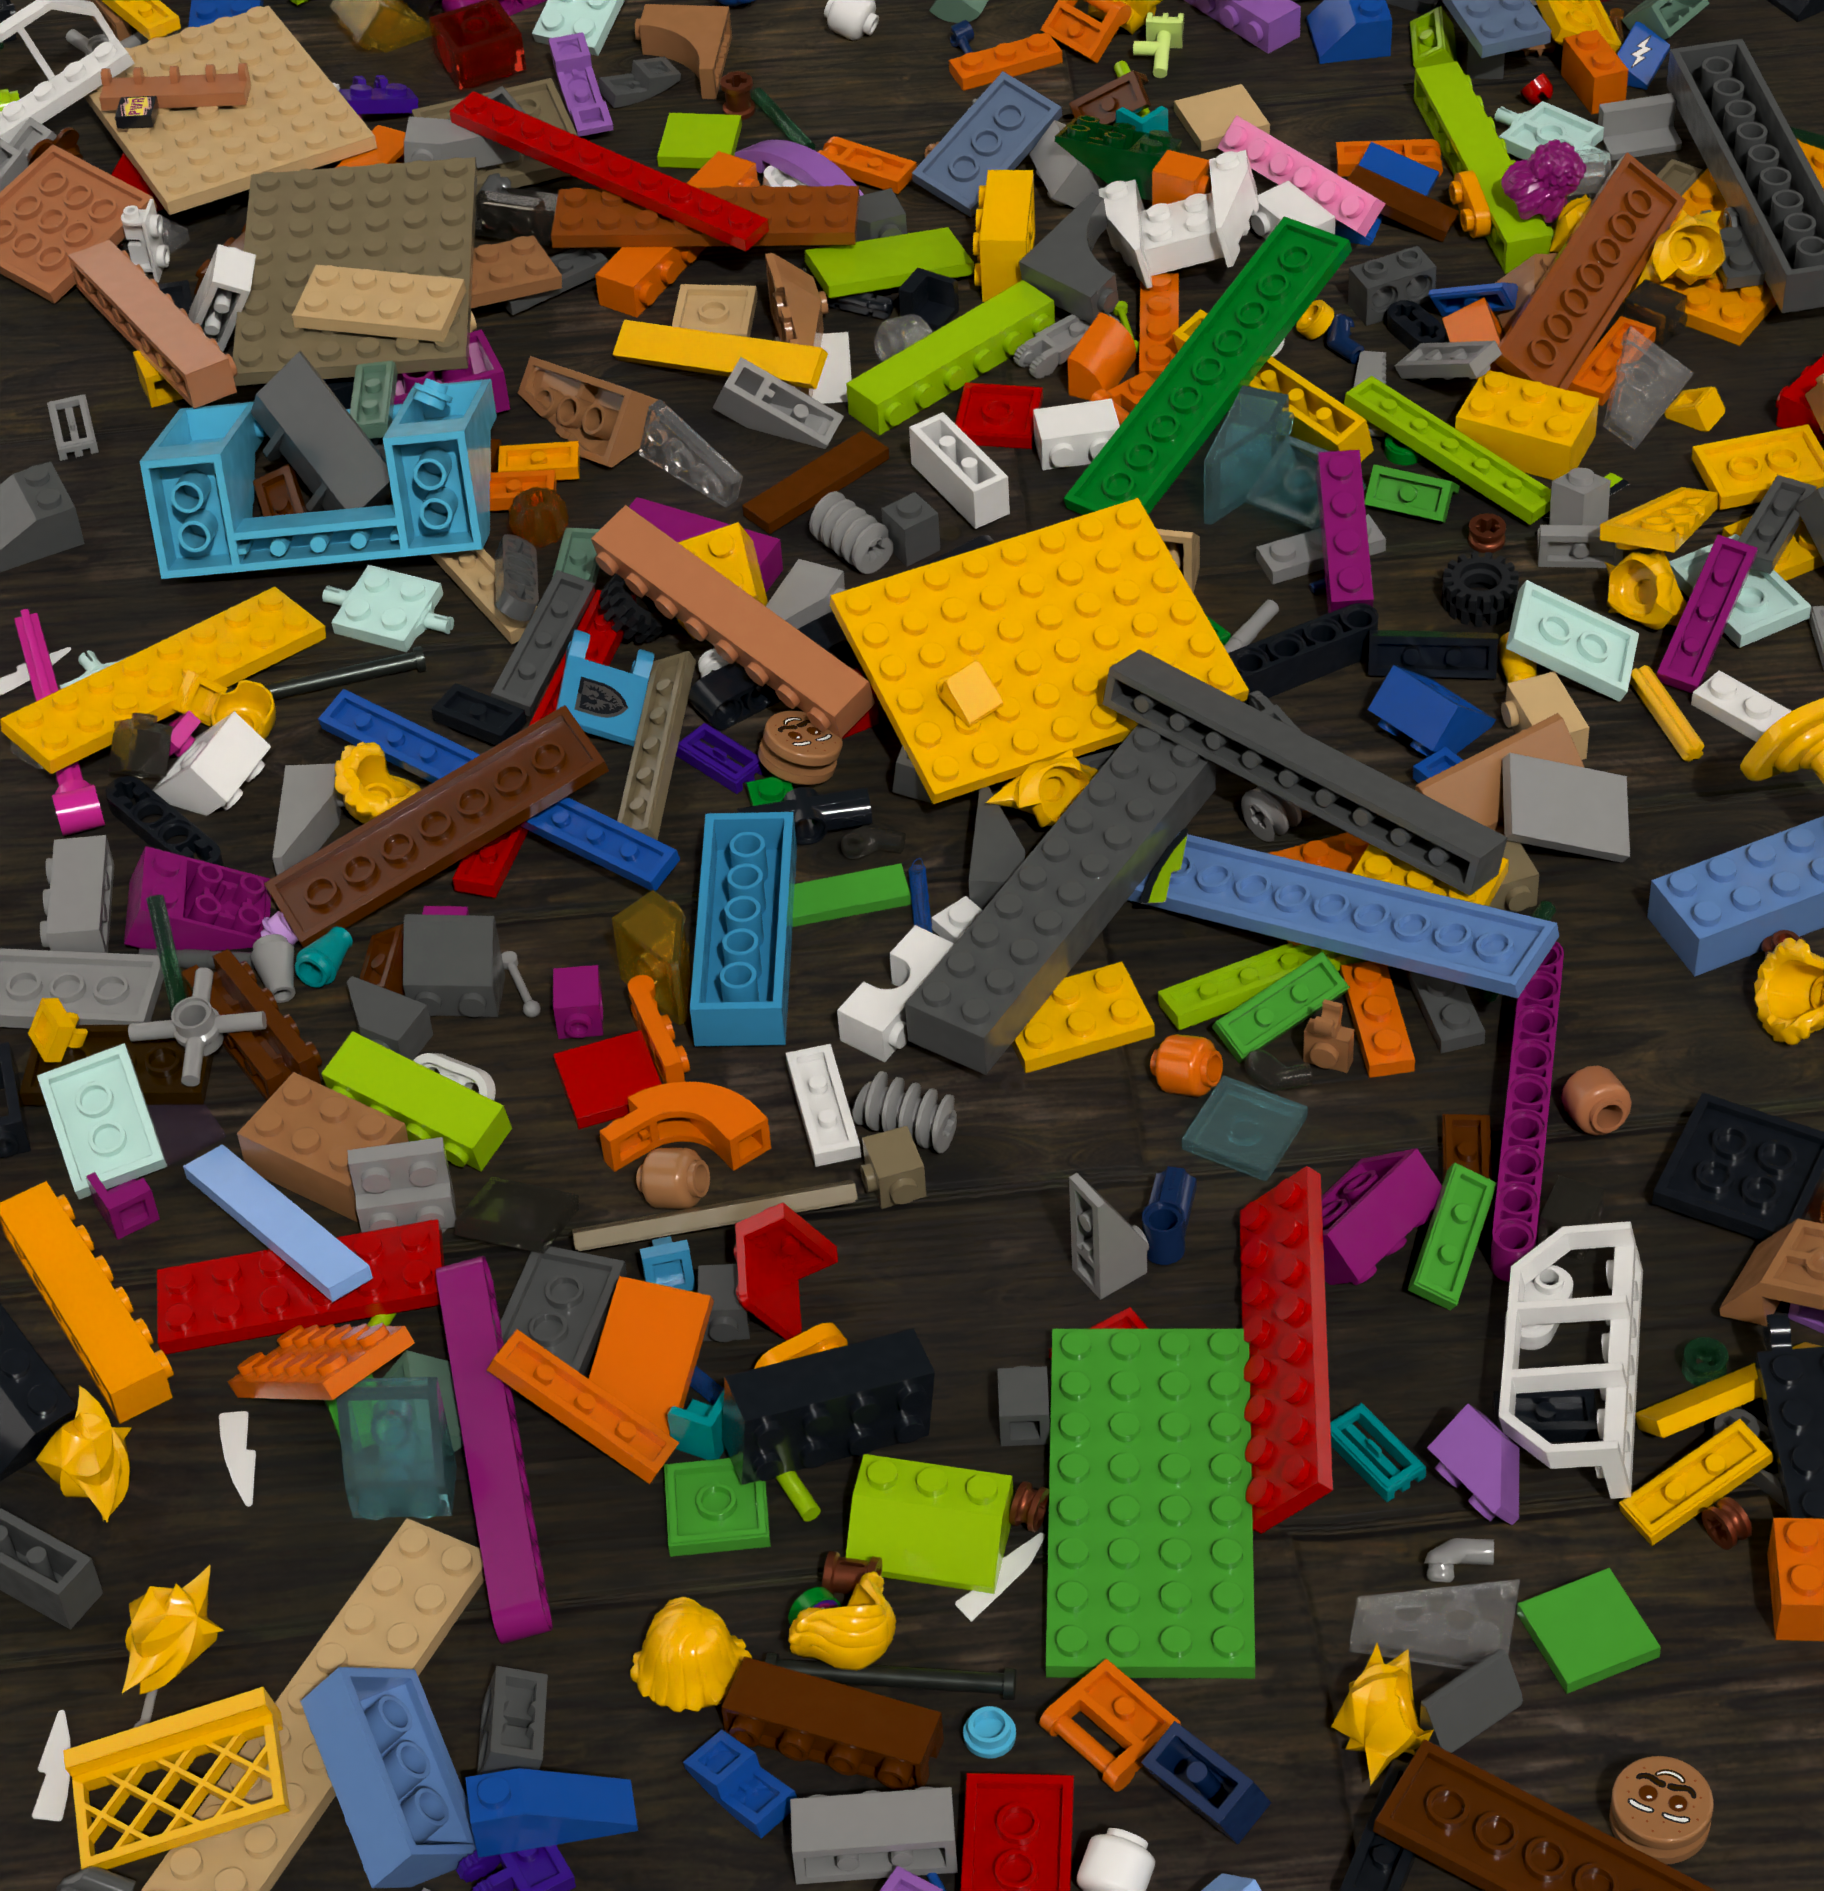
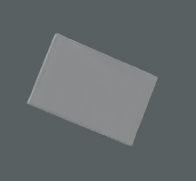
[1502,753,1630,862]

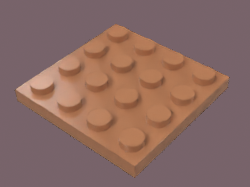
[0,144,158,304]

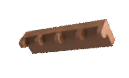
[99,63,251,111]

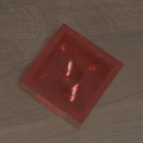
[429,0,526,90]

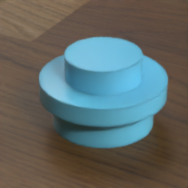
[413,378,453,411]
[963,1706,1016,1759]

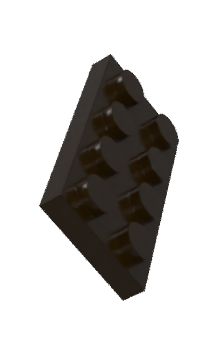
[20,1025,214,1105]

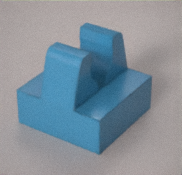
[640,1236,696,1291]

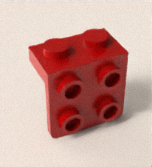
[734,1202,838,1340]

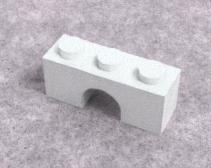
[837,925,955,1062]

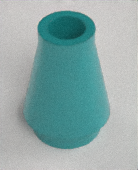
[295,926,353,988]

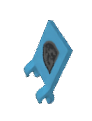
[556,630,655,747]

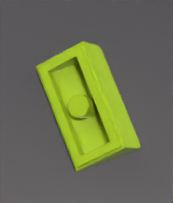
[1409,7,1457,68]

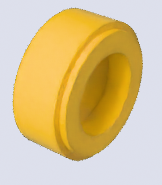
[1296,300,1334,340]

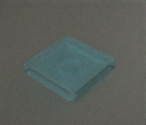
[1182,1075,1308,1182]

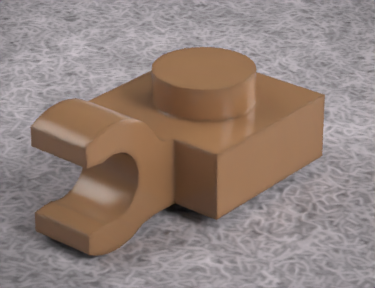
[1303,999,1354,1073]

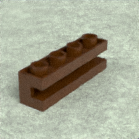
[181,949,322,1101]
[721,1657,944,1790]

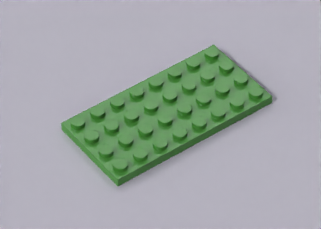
[1046,1329,1255,1679]

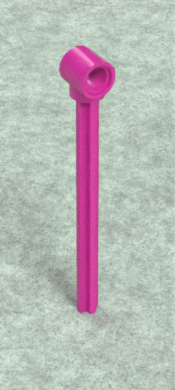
[14,609,105,836]

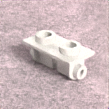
[121,199,170,283]

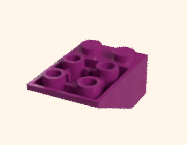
[124,846,271,951]

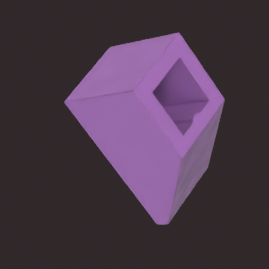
[1427,1404,1519,1525]

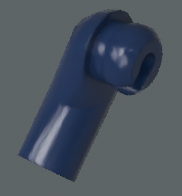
[1326,313,1365,363]

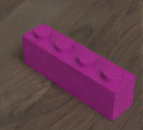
[1316,450,1374,613]
[629,497,783,592]

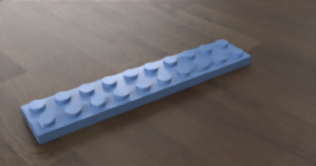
[1127,832,1559,998]

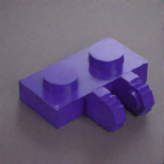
[339,75,418,114]
[456,1845,576,1891]

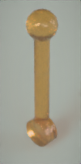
[1609,8,1624,44]

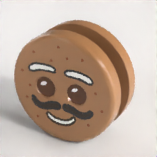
[758,711,843,785]
[1609,1756,1714,1864]

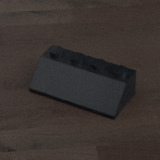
[0,1303,77,1481]

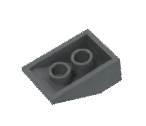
[0,461,85,572]

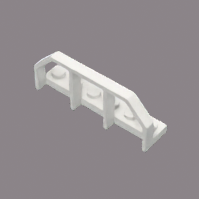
[0,0,135,144]
[1499,1221,1643,1499]

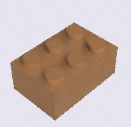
[237,1072,409,1222]

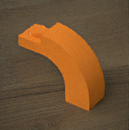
[599,1081,772,1172]

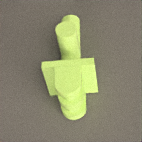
[1133,12,1184,78]

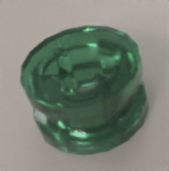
[1682,1337,1729,1386]

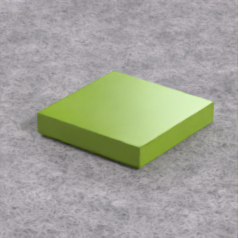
[657,113,742,169]

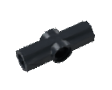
[737,787,873,845]

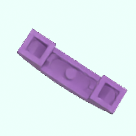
[548,32,614,137]
[734,140,864,196]

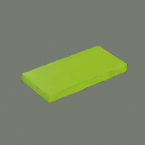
[805,227,974,298]

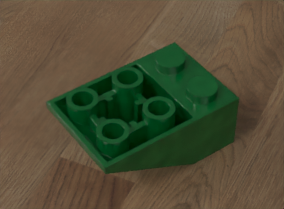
[1055,115,1182,201]

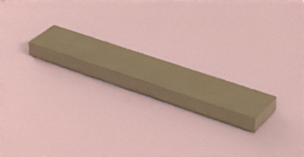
[617,651,696,840]
[572,1180,858,1251]

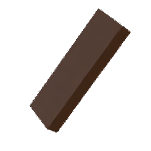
[1347,165,1460,242]
[1442,1114,1493,1235]

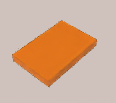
[589,1276,714,1436]

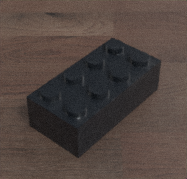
[722,1328,935,1485]

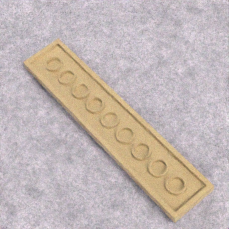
[141,1518,485,1891]

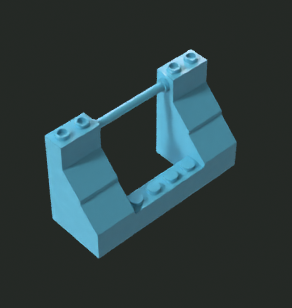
[139,379,497,579]

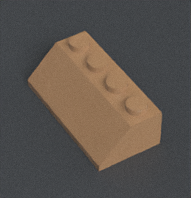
[1416,713,1585,841]

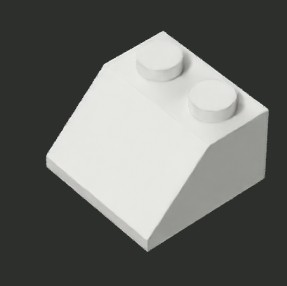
[153,711,271,816]

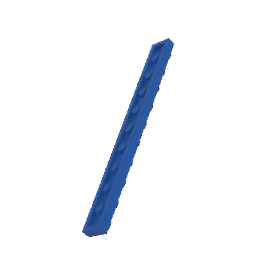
[318,689,680,892]

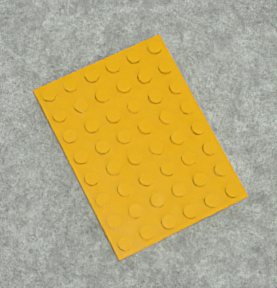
[829,498,1249,804]

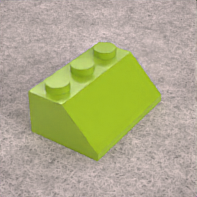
[846,1454,1014,1594]

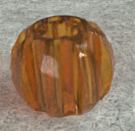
[508,486,569,547]

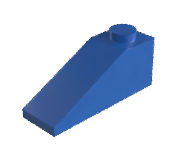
[465,1768,638,1858]

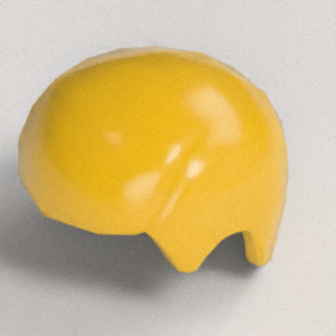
[210,680,276,739]

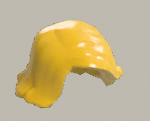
[334,742,422,824]
[1754,937,1824,1045]
[788,1571,896,1671]
[630,1597,752,1712]

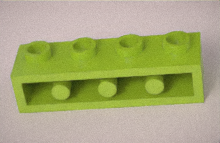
[321,1031,512,1172]

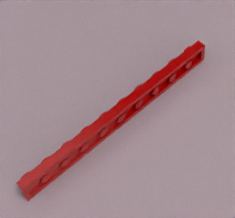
[450,91,769,252]
[452,590,637,898]

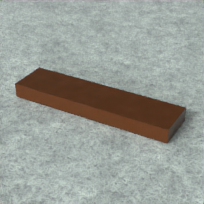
[742,430,889,534]

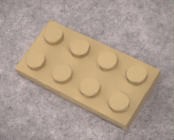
[292,265,466,342]

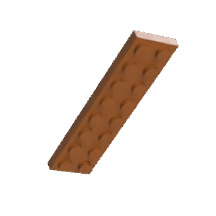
[1494,152,1687,390]
[551,185,860,248]

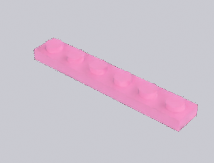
[1217,115,1386,237]

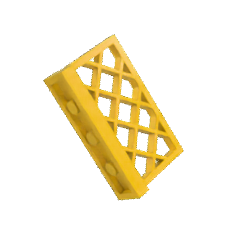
[63,1687,290,1870]

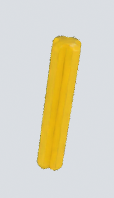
[1630,665,1704,762]

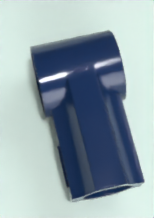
[1142,1166,1197,1265]

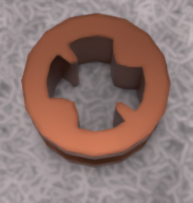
[1468,513,1506,553]
[1009,1481,1050,1532]
[1702,1497,1752,1550]

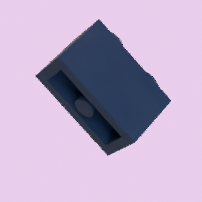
[1141,1721,1271,1845]

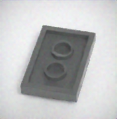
[500,1243,627,1375]

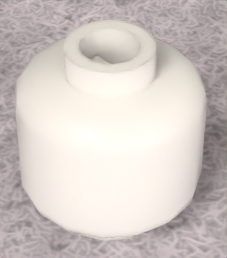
[824,0,879,41]
[1076,1828,1155,1891]

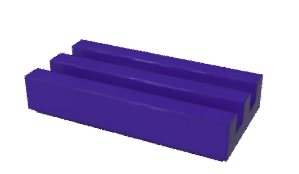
[676,723,767,794]

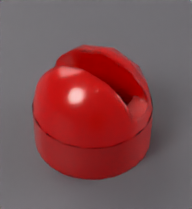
[1520,73,1553,106]

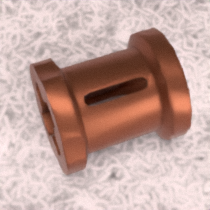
[720,71,755,120]
[822,1551,882,1595]

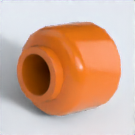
[1150,1034,1223,1097]

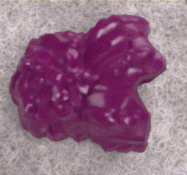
[1501,139,1587,223]

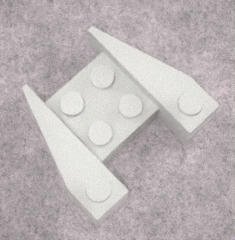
[1099,150,1259,289]

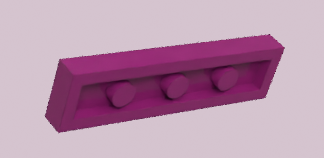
[1657,535,1758,694]

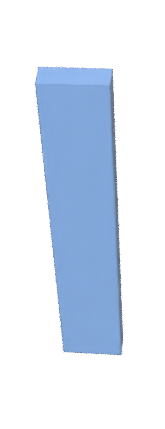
[183,1144,373,1302]

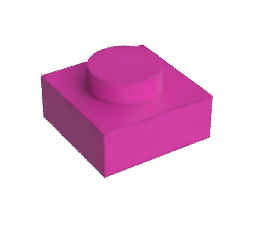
[147,710,201,763]

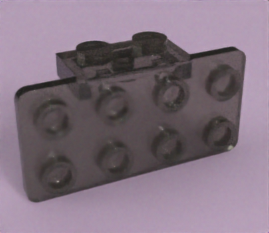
[475,188,577,250]

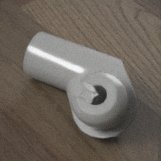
[1424,1538,1494,1582]

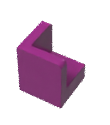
[86,1172,160,1240]

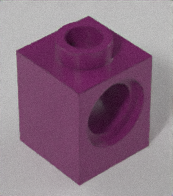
[553,965,604,1039]

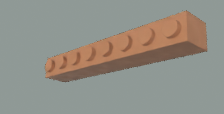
[68,240,237,409]
[591,505,875,739]

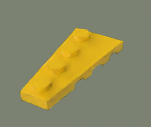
[1600,487,1718,553]

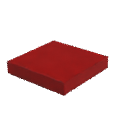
[955,382,1043,449]
[553,1030,662,1129]

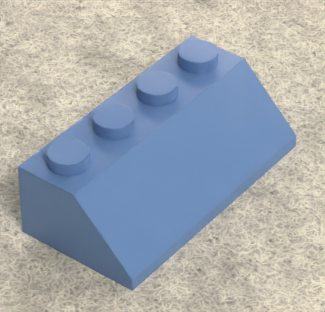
[300,1667,476,1888]

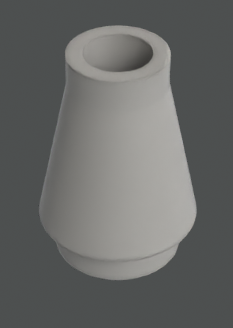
[250,934,296,1003]

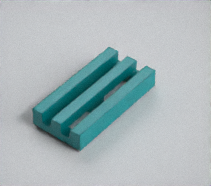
[1330,1403,1426,1502]

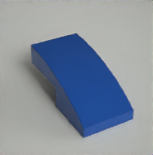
[683,1729,797,1838]

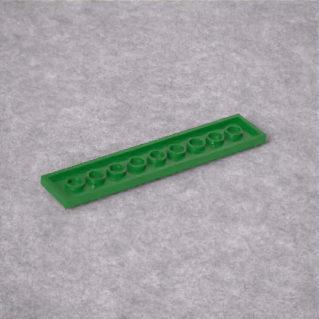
[1063,216,1352,515]

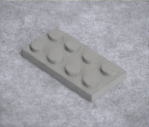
[0,948,167,1028]

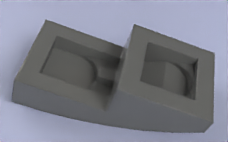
[598,56,681,108]

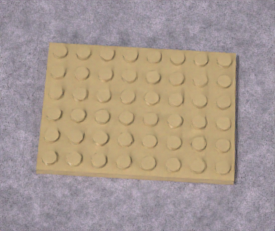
[84,5,377,215]

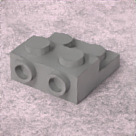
[347,1137,457,1233]

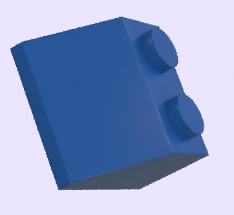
[1306,0,1392,64]
[1368,665,1496,757]

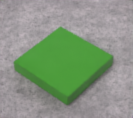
[664,1458,771,1557]
[1517,1568,1661,1694]

